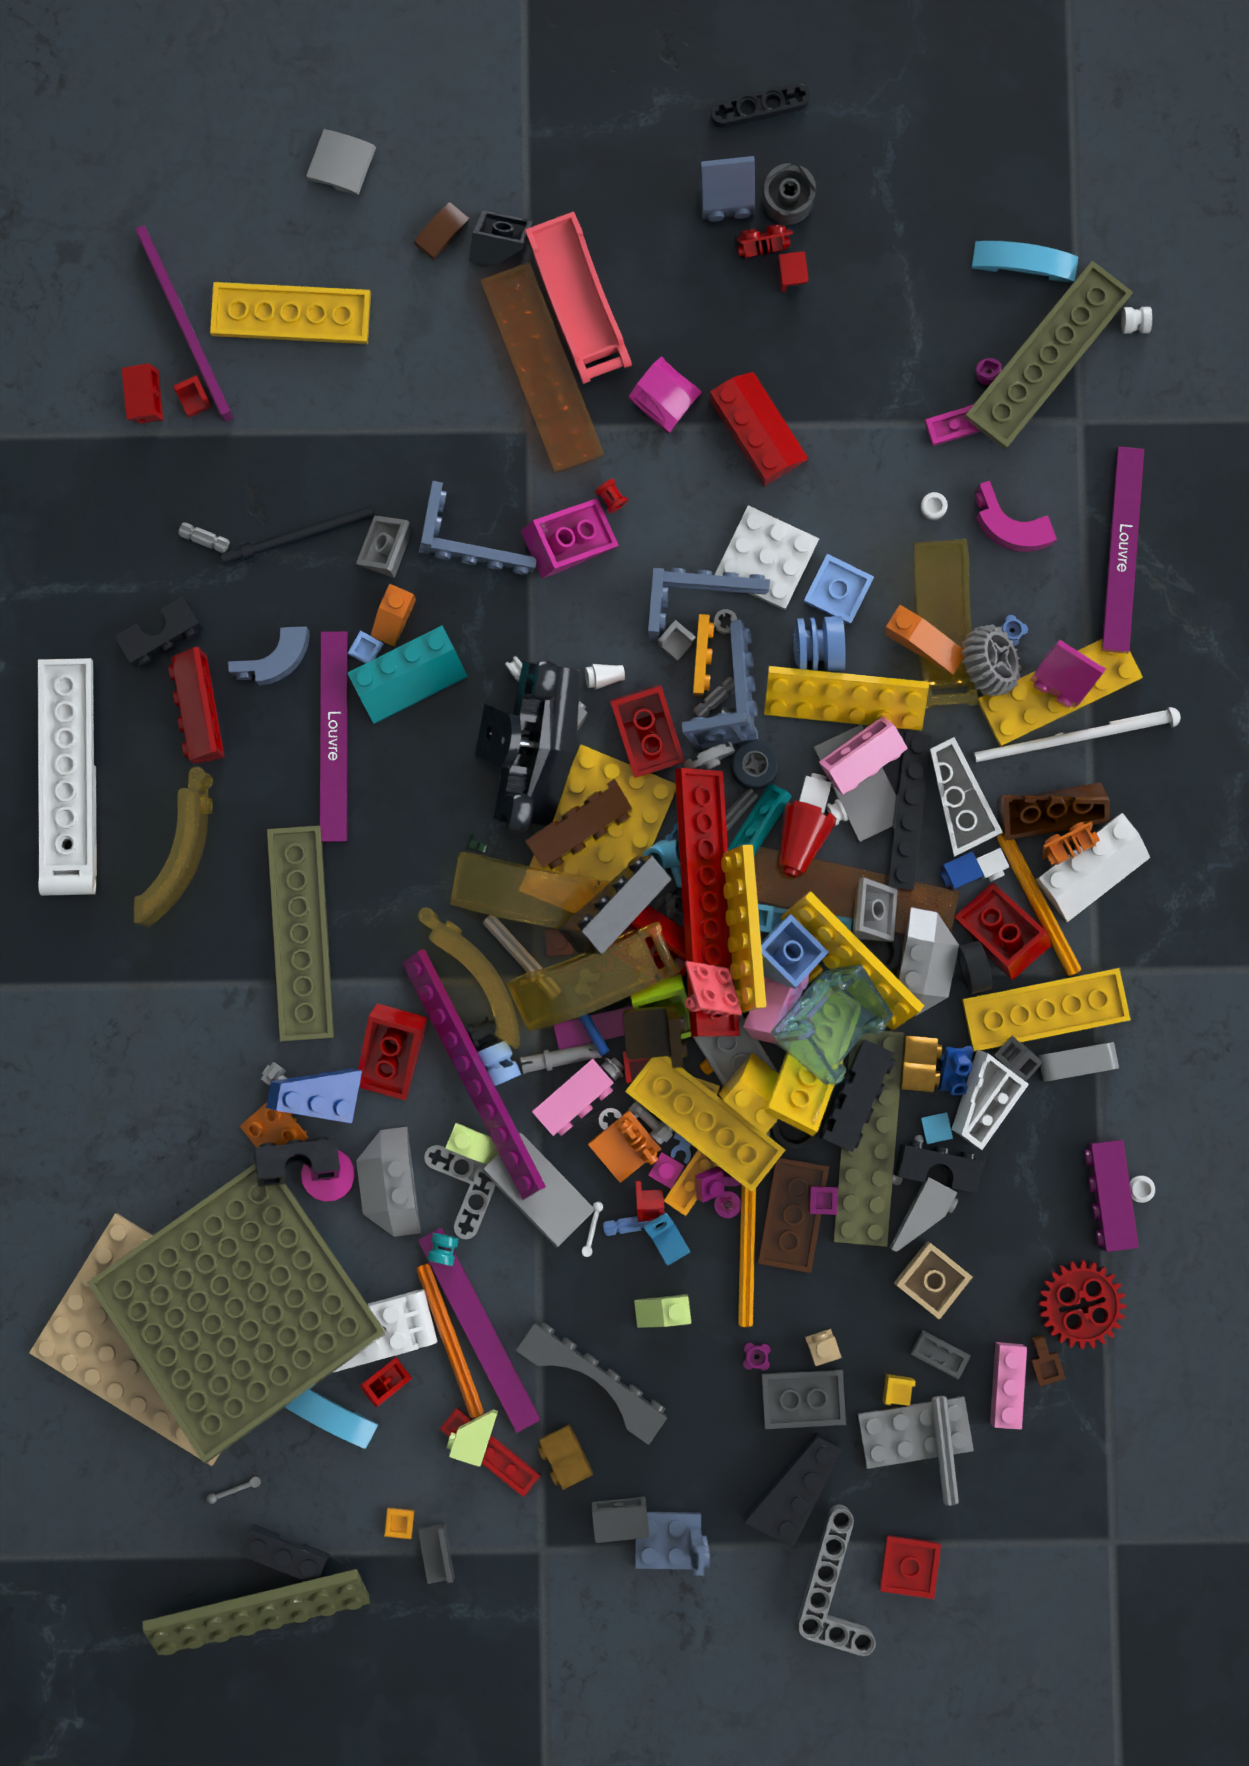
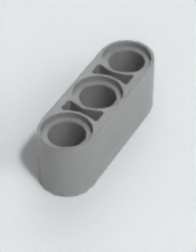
[1038,1042,1119,1082]

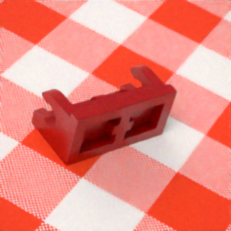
[122,363,164,423]

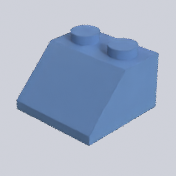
[761,914,828,989]

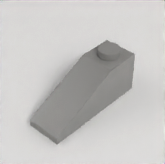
[889,1177,958,1252]

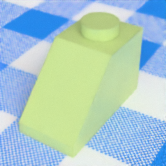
[446,1123,499,1165]
[634,1294,691,1328]
[446,1409,498,1467]

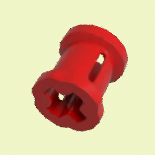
[595,479,629,514]

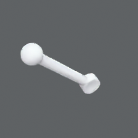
[582,1202,603,1257]

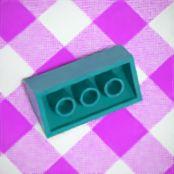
[348,626,468,724]

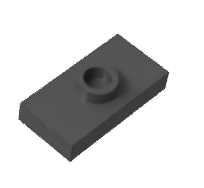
[910,1330,971,1380]

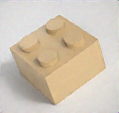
[894,1241,972,1320]

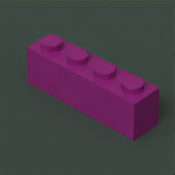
[1084,1140,1139,1252]

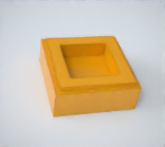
[384,1508,415,1539]

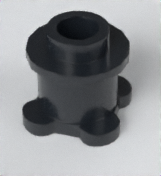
[467,1016,501,1049]

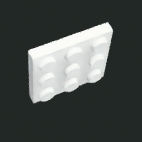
[715,505,819,611]

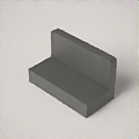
[592,1496,649,1543]
[418,1523,455,1584]

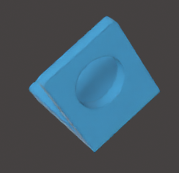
[643,1213,690,1265]

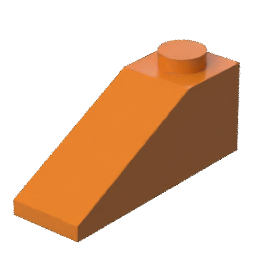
[885,605,964,675]

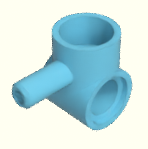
[643,839,682,888]

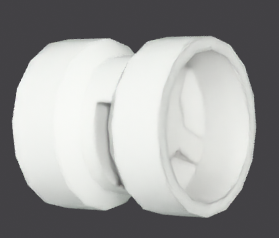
[1121,307,1152,334]

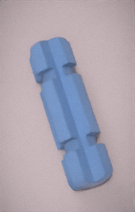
[603,1216,656,1236]

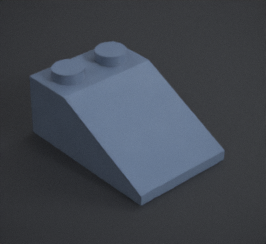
[699,156,755,222]

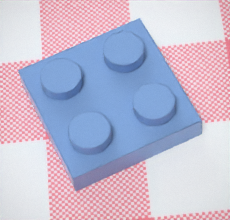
[803,554,874,625]

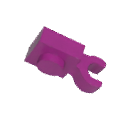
[695,1166,741,1203]

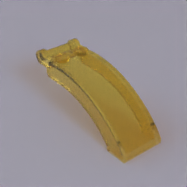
[913,539,978,708]
[134,767,213,926]
[450,852,611,929]
[418,908,522,1050]
[507,922,681,1031]

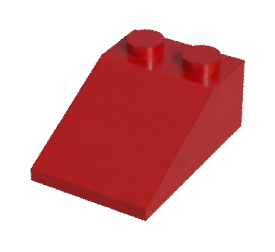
[610,684,685,778]
[954,883,1051,980]
[358,1003,428,1101]

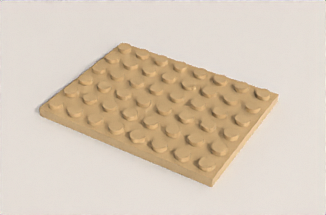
[29,1213,220,1466]

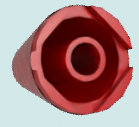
[778,801,837,878]

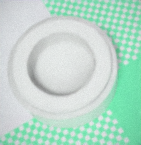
[920,492,948,520]

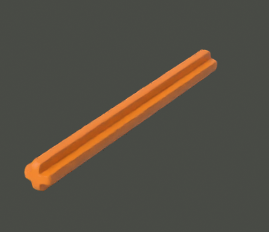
[416,1263,484,1418]

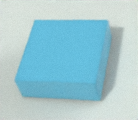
[920,1112,953,1144]

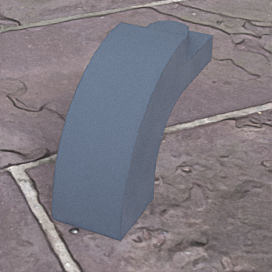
[228,626,310,685]

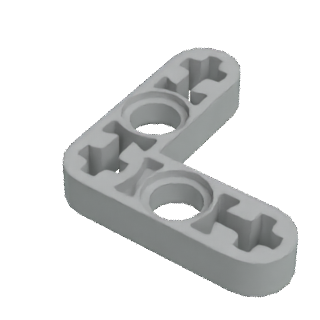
[424,1145,496,1239]

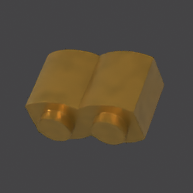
[900,1036,942,1092]
[537,1424,593,1490]

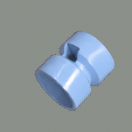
[477,1040,521,1086]

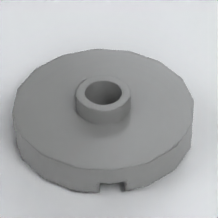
[684,742,735,770]

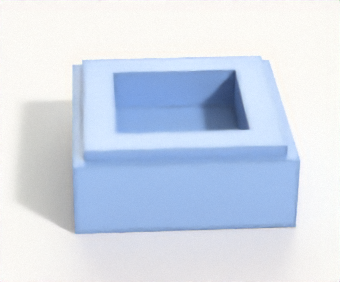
[348,631,384,664]

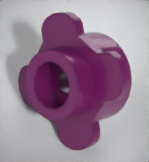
[743,1343,771,1371]

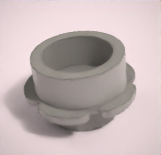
[600,1057,625,1081]

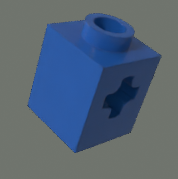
[939,851,984,891]

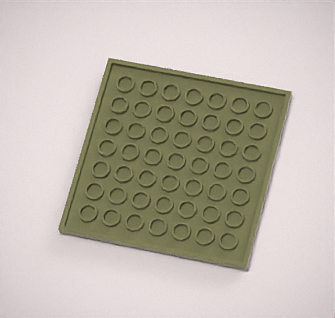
[87,1164,387,1464]

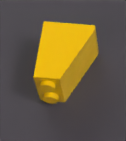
[718,1052,779,1135]

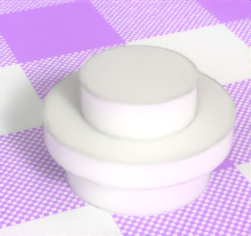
[1130,1176,1155,1203]

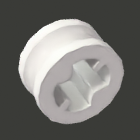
[505,656,522,682]
[826,799,848,826]
[599,1108,622,1130]

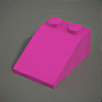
[521,498,619,579]
[1030,640,1106,708]

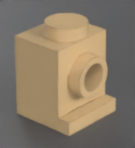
[805,1329,841,1366]

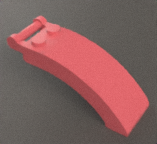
[525,212,632,384]

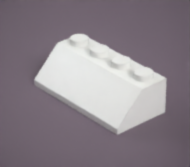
[1035,813,1150,922]

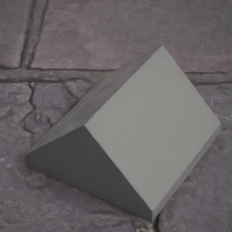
[356,516,413,578]
[852,877,898,942]

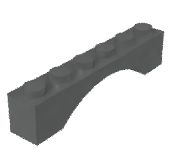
[516,1321,667,1445]

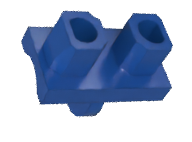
[938,1046,973,1096]

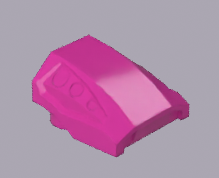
[629,356,702,434]

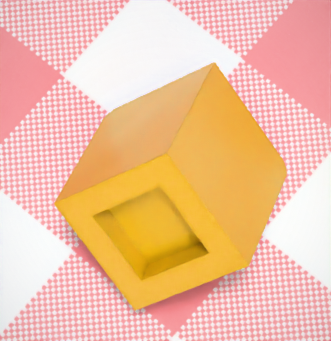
[882,1374,915,1406]

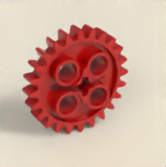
[1037,1260,1127,1349]

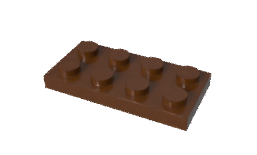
[758,1158,829,1273]

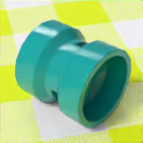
[427,1233,459,1266]

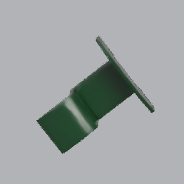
[465,834,488,853]

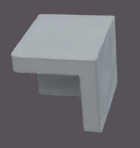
[658,620,696,662]

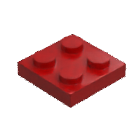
[879,1535,941,1599]

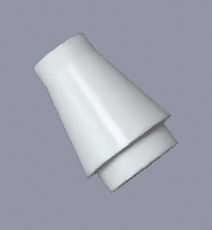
[585,664,625,690]

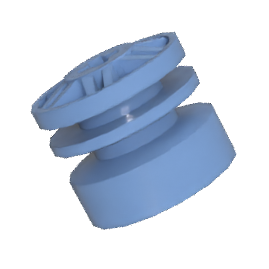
[793,616,846,672]

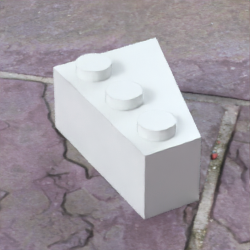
[951,1049,1029,1150]

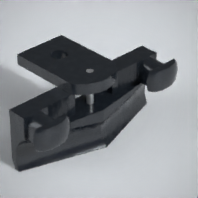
[475,660,581,833]

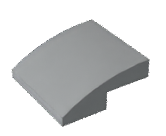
[306,129,376,195]

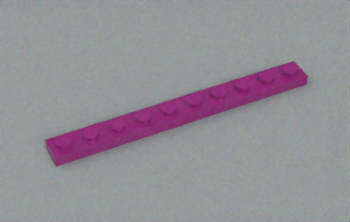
[402,949,546,1200]

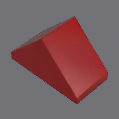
[360,1357,412,1408]

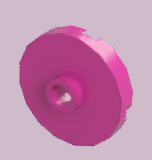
[301,1150,355,1202]

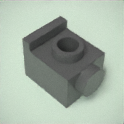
[994,1036,1043,1082]

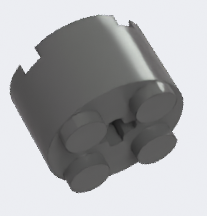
[762,163,816,226]

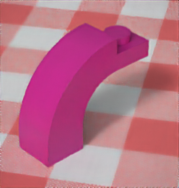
[975,481,1057,552]

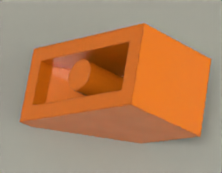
[371,584,416,648]

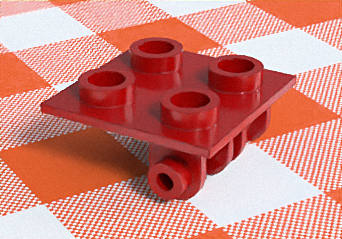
[735,224,793,258]

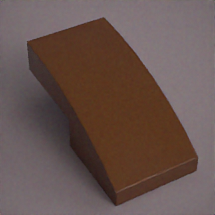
[413,202,469,260]

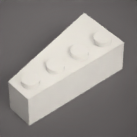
[930,737,1003,857]

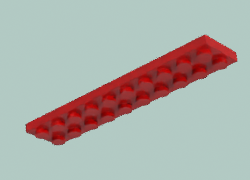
[675,768,740,1037]

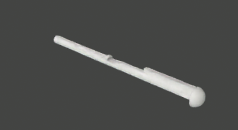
[974,707,1181,762]

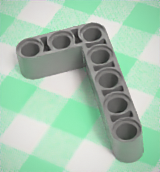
[797,1505,876,1656]

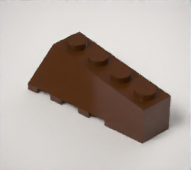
[525,779,632,870]
[997,782,1110,841]

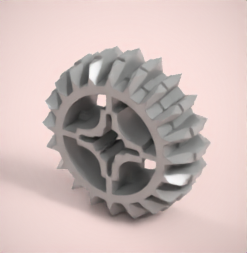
[961,624,1022,697]

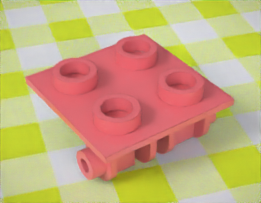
[685,961,742,1017]

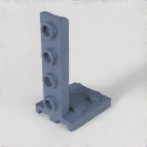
[419,481,536,575]
[648,568,770,641]
[682,619,759,751]
[635,1512,710,1576]

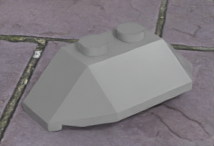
[896,907,959,1016]
[356,1127,421,1237]

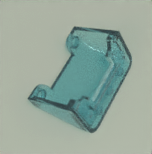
[771,964,893,1085]

